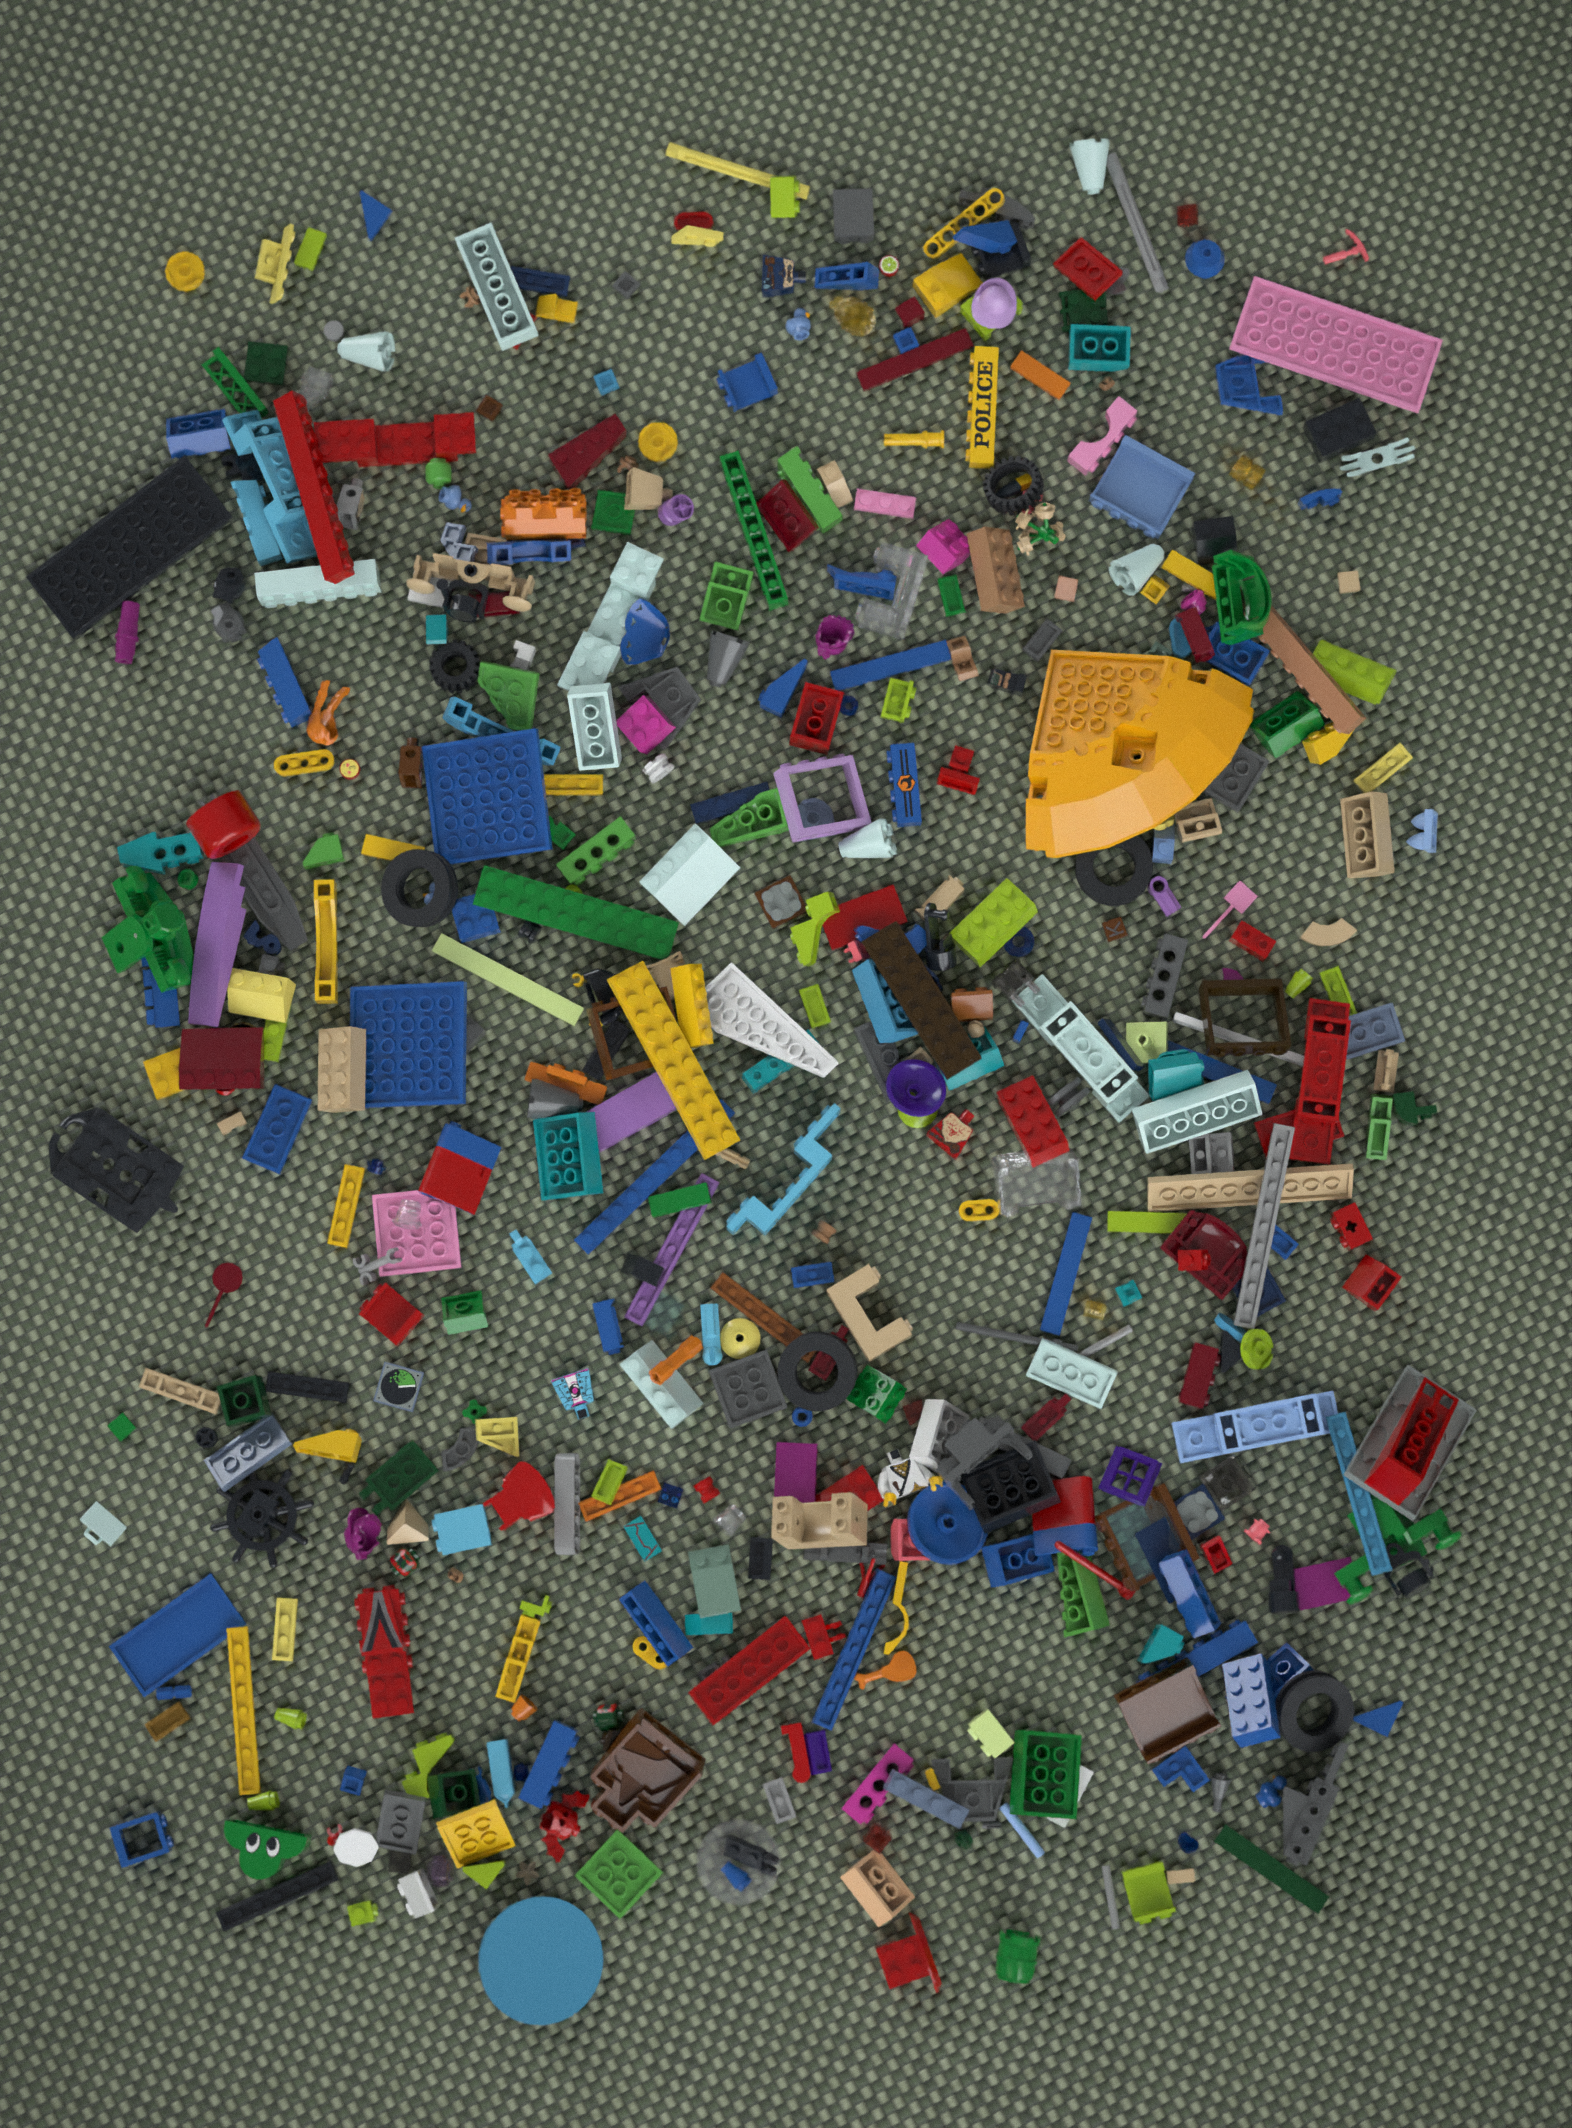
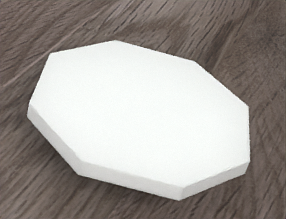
[333,1828,378,1867]

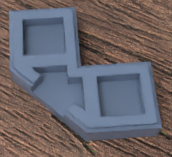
[440,522,478,562]

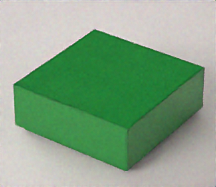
[107,1412,137,1442]

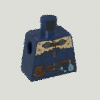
[762,255,806,298]

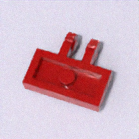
[802,1614,846,1660]

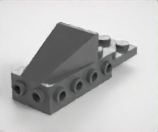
[1283,1742,1349,1866]

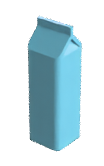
[486,1739,516,1808]

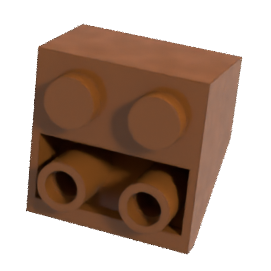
[950,987,993,1022]

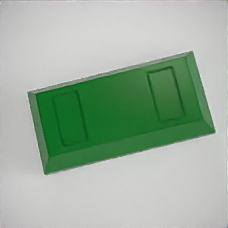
[937,574,966,617]

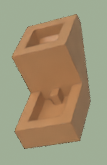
[946,636,979,682]

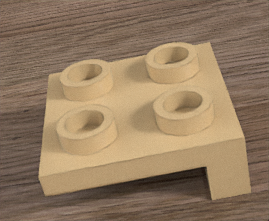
[646,951,686,1001]

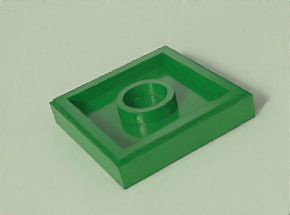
[591,489,635,535]

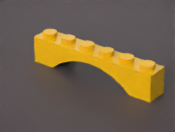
[314,879,338,1004]

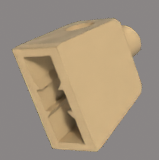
[625,468,672,510]

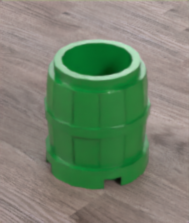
[995,1929,1041,1984]

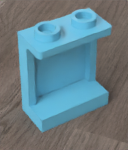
[432,1504,493,1555]

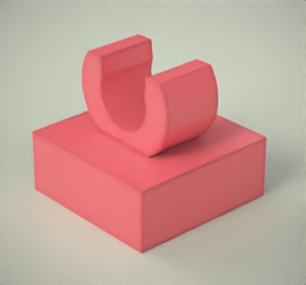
[844,940,870,963]

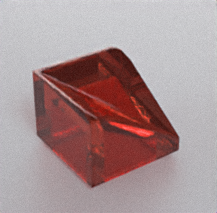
[863,1822,892,1854]

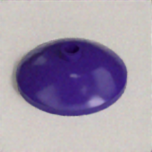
[886,1059,946,1117]

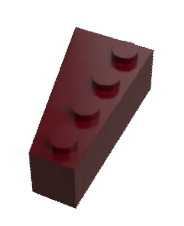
[548,413,627,490]

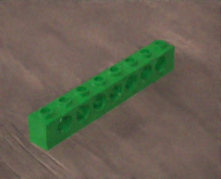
[719,450,788,611]

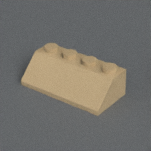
[1340,791,1395,878]

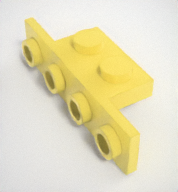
[255,224,295,304]

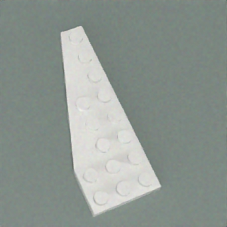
[705,962,839,1078]

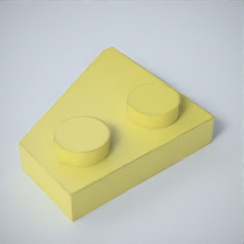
[671,225,724,247]
[475,1417,519,1457]

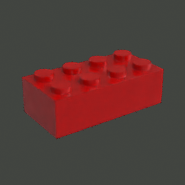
[996,1075,1070,1168]

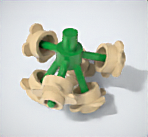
[1015,503,1066,556]

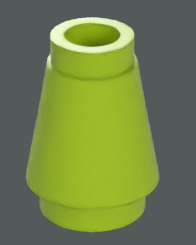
[1284,968,1313,999]
[274,1708,307,1730]
[247,1790,280,1811]

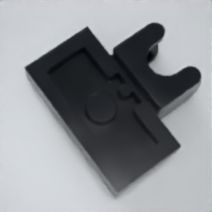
[221,446,263,482]

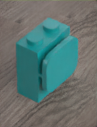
[1148,1049,1204,1102]

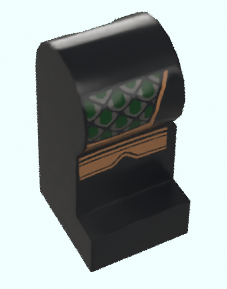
[987,668,1027,697]

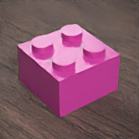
[916,519,970,574]
[616,695,676,755]

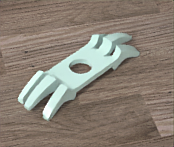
[1340,437,1415,477]

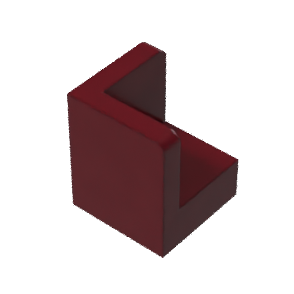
[895,296,925,330]

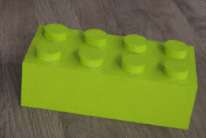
[949,878,1038,967]

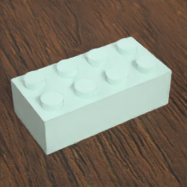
[567,683,622,771]

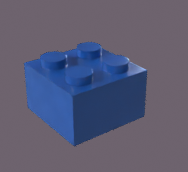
[452,894,501,944]

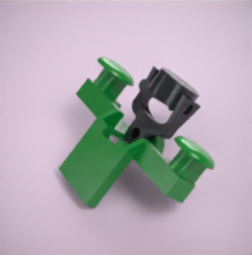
[1334,1497,1462,1605]

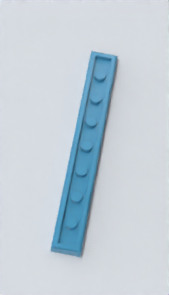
[1326,1412,1392,1576]

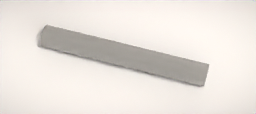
[1078,1324,1133,1357]
[1102,1865,1120,1929]

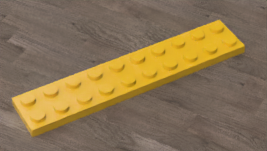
[607,961,740,1160]

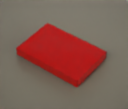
[1053,237,1123,301]

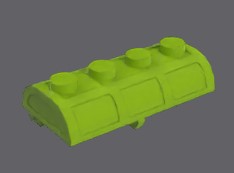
[1313,639,1396,705]

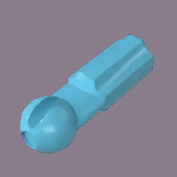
[700,1304,723,1365]

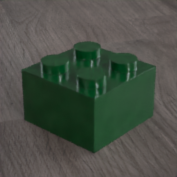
[217,1375,272,1427]
[427,1769,480,1819]

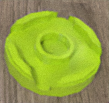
[1240,1329,1273,1370]

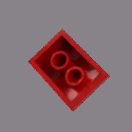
[789,682,844,755]
[816,1465,884,1512]

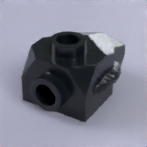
[213,567,247,604]

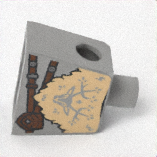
[337,478,365,530]

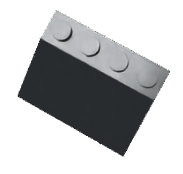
[960,1440,1061,1534]

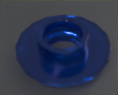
[1003,926,1035,957]

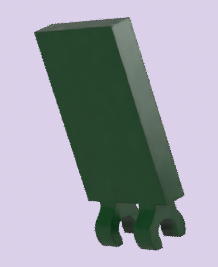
[358,1439,439,1516]

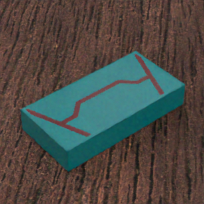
[623,1516,662,1562]

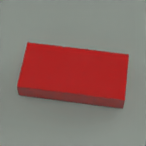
[937,767,980,795]

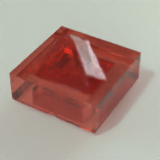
[1177,203,1199,227]

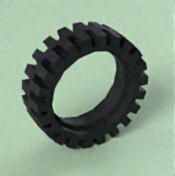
[983,456,1044,515]

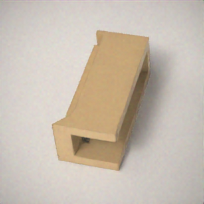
[914,875,964,922]

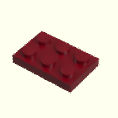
[756,479,819,552]

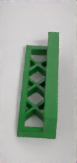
[202,346,269,418]

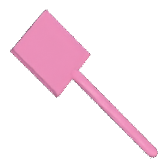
[1202,881,1258,939]

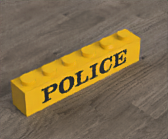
[965,346,999,469]

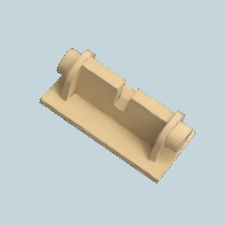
[1373,1049,1399,1093]

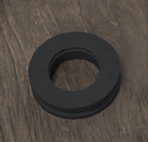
[1075,835,1153,906]
[381,849,458,927]
[778,1331,857,1412]
[1275,1670,1354,1752]

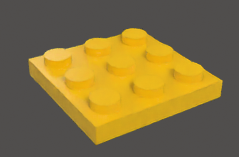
[436,1800,516,1869]

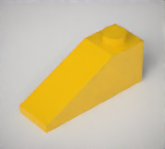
[293,1429,362,1463]

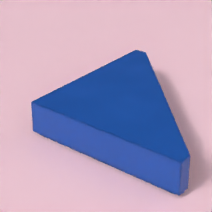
[360,190,392,241]
[1353,1701,1403,1737]

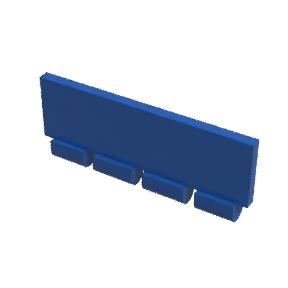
[141,956,180,1028]

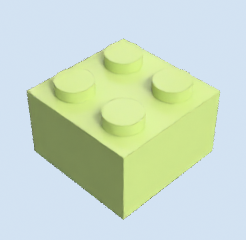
[967,1709,1014,1758]

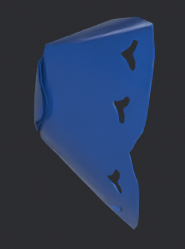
[620,598,670,665]

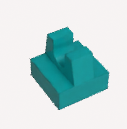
[1115,1280,1142,1307]

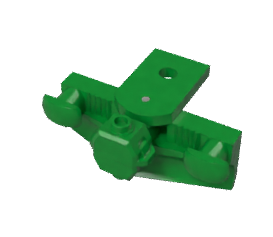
[101,865,194,993]

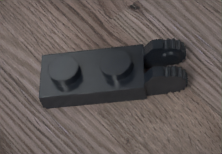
[724,1835,779,1876]

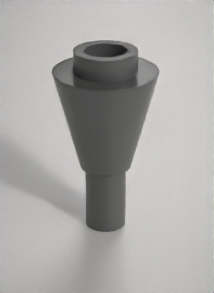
[1211,1772,1231,1812]

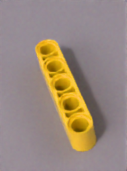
[923,188,1005,259]

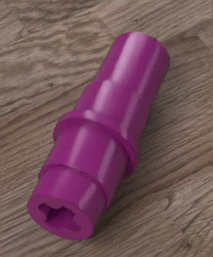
[115,601,140,664]

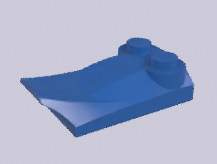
[827,564,897,600]
[1204,621,1270,686]

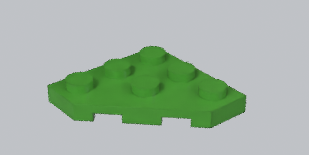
[478,661,540,731]

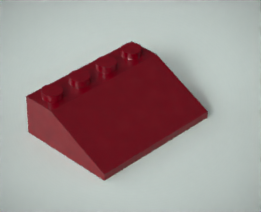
[179,1027,264,1090]

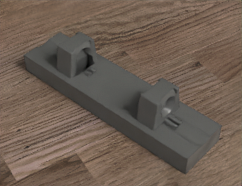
[803,1543,887,1565]

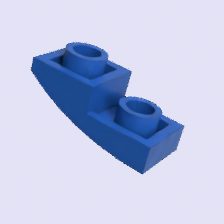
[1298,489,1342,510]

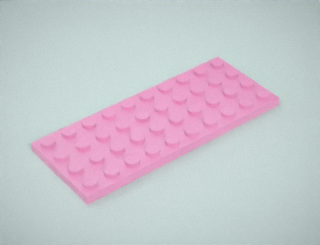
[1229,276,1443,413]

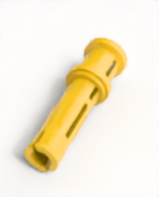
[884,430,944,448]

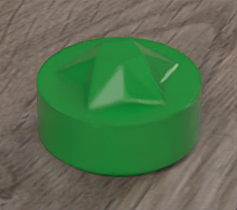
[177,869,198,890]

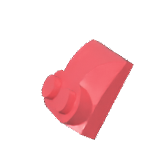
[890,1519,930,1561]

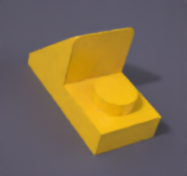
[535,294,578,323]

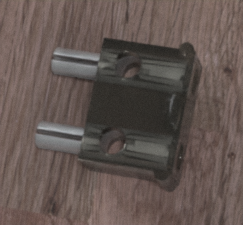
[992,959,1040,1007]

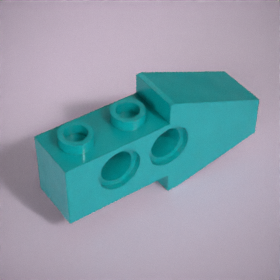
[117,832,204,875]
[741,1029,820,1094]

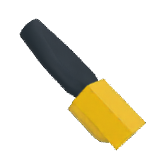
[995,473,1032,499]

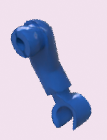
[470,1766,491,1805]

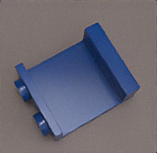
[716,353,778,412]

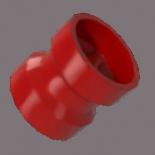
[693,1476,721,1504]

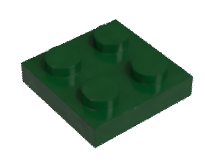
[244,341,289,386]

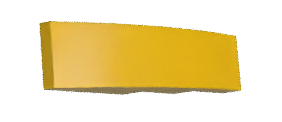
[495,1614,541,1703]

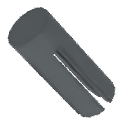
[982,1821,1001,1829]

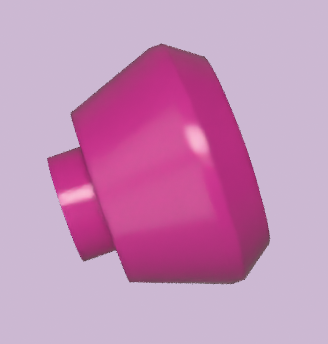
[1181,589,1207,615]

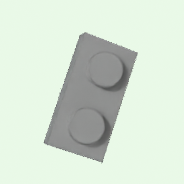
[763,1777,796,1824]

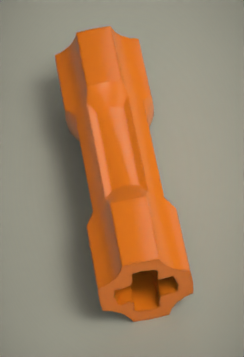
[649,1335,703,1385]

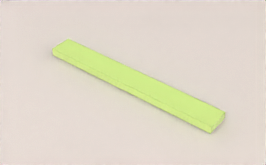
[432,933,584,1027]

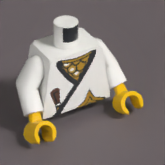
[877,1449,943,1507]

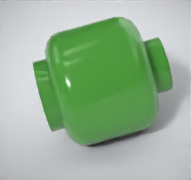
[425,458,452,489]

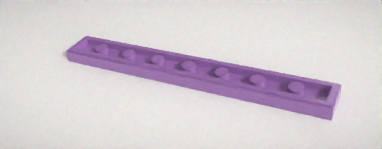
[624,1173,719,1327]

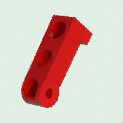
[781,1722,810,1783]

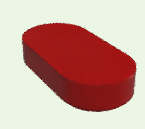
[674,212,714,231]

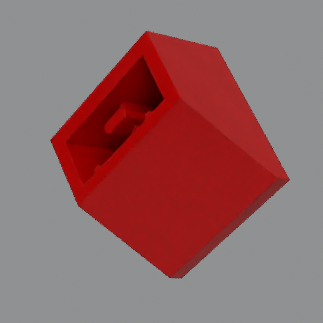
[1341,1255,1402,1312]

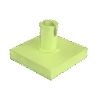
[1126,1022,1168,1064]

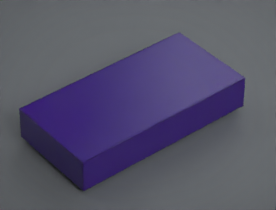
[804,1730,832,1775]

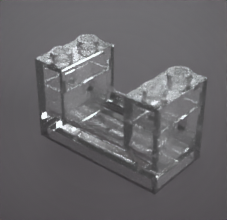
[856,542,928,640]

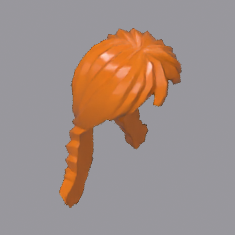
[306,680,350,745]

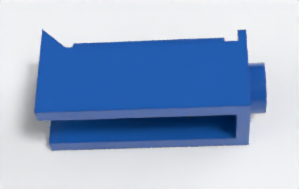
[592,1298,624,1355]

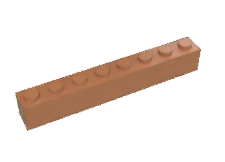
[1243,605,1366,734]

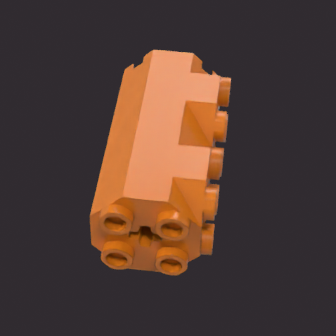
[500,488,587,540]

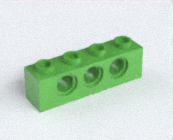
[556,816,636,886]

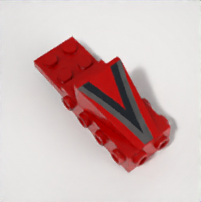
[354,1585,415,1719]

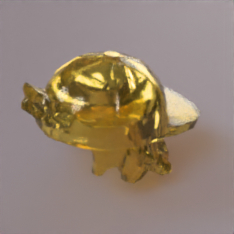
[829,296,876,337]

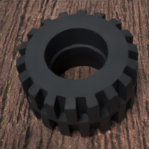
[429,639,480,694]

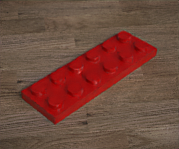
[688,1616,811,1726]

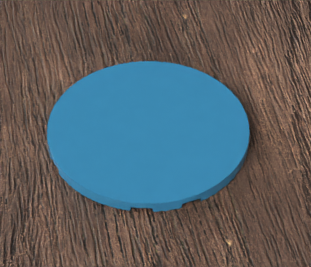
[478,1896,603,2025]

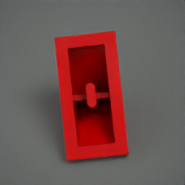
[1199,1535,1232,1574]

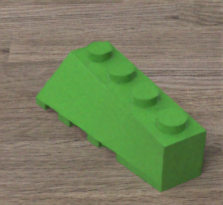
[1057,1550,1110,1637]

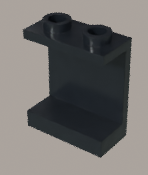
[970,223,1031,280]

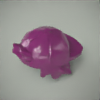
[815,615,855,660]
[344,1508,382,1560]

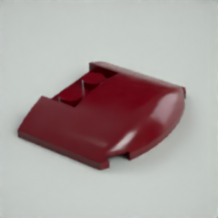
[1159,1210,1248,1300]

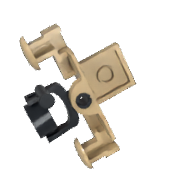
[406,533,535,623]

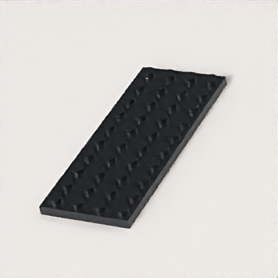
[26,455,234,640]

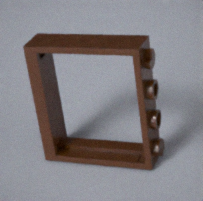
[586,984,677,1080]

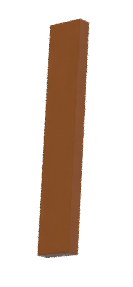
[710,1272,817,1363]

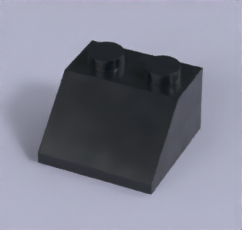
[1191,516,1237,566]

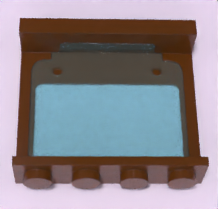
[1095,1483,1200,1591]

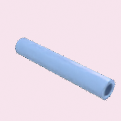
[999,1802,1045,1859]

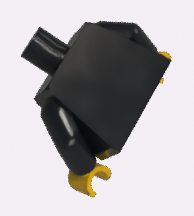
[572,968,623,1027]

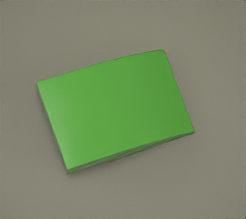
[700,562,755,630]

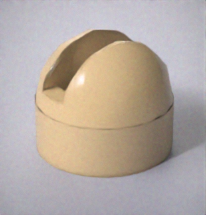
[967,1020,985,1038]

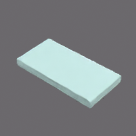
[1026,1338,1118,1409]

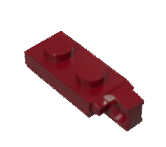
[808,1325,849,1381]
[1020,1393,1072,1441]

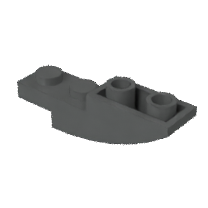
[958,187,1036,229]

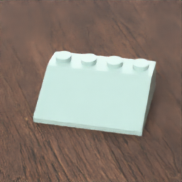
[639,824,740,926]

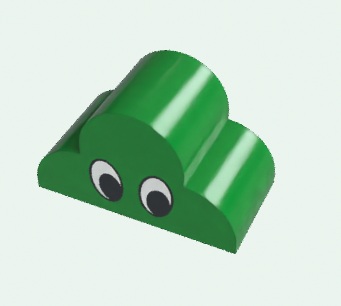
[224,1819,312,1880]

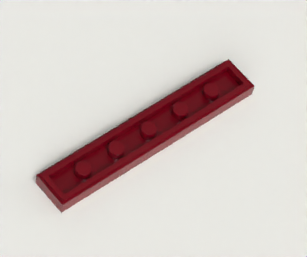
[856,328,974,392]

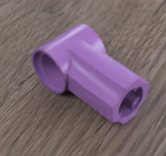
[1148,876,1182,917]

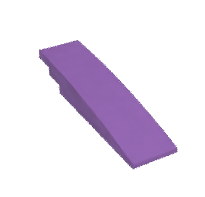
[188,862,246,1027]
[587,1072,677,1153]

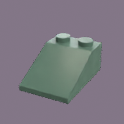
[688,1544,741,1618]

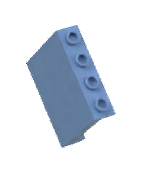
[1089,435,1195,539]

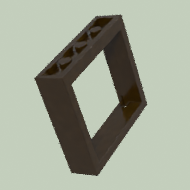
[1198,978,1291,1057]

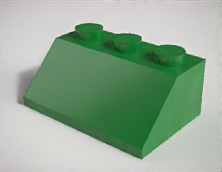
[1249,691,1325,758]

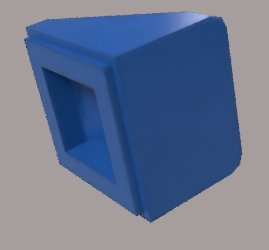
[340,1766,367,1796]

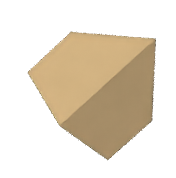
[387,1499,429,1545]

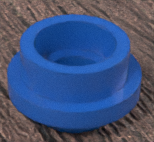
[792,1407,813,1427]

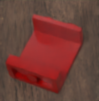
[359,1283,425,1347]

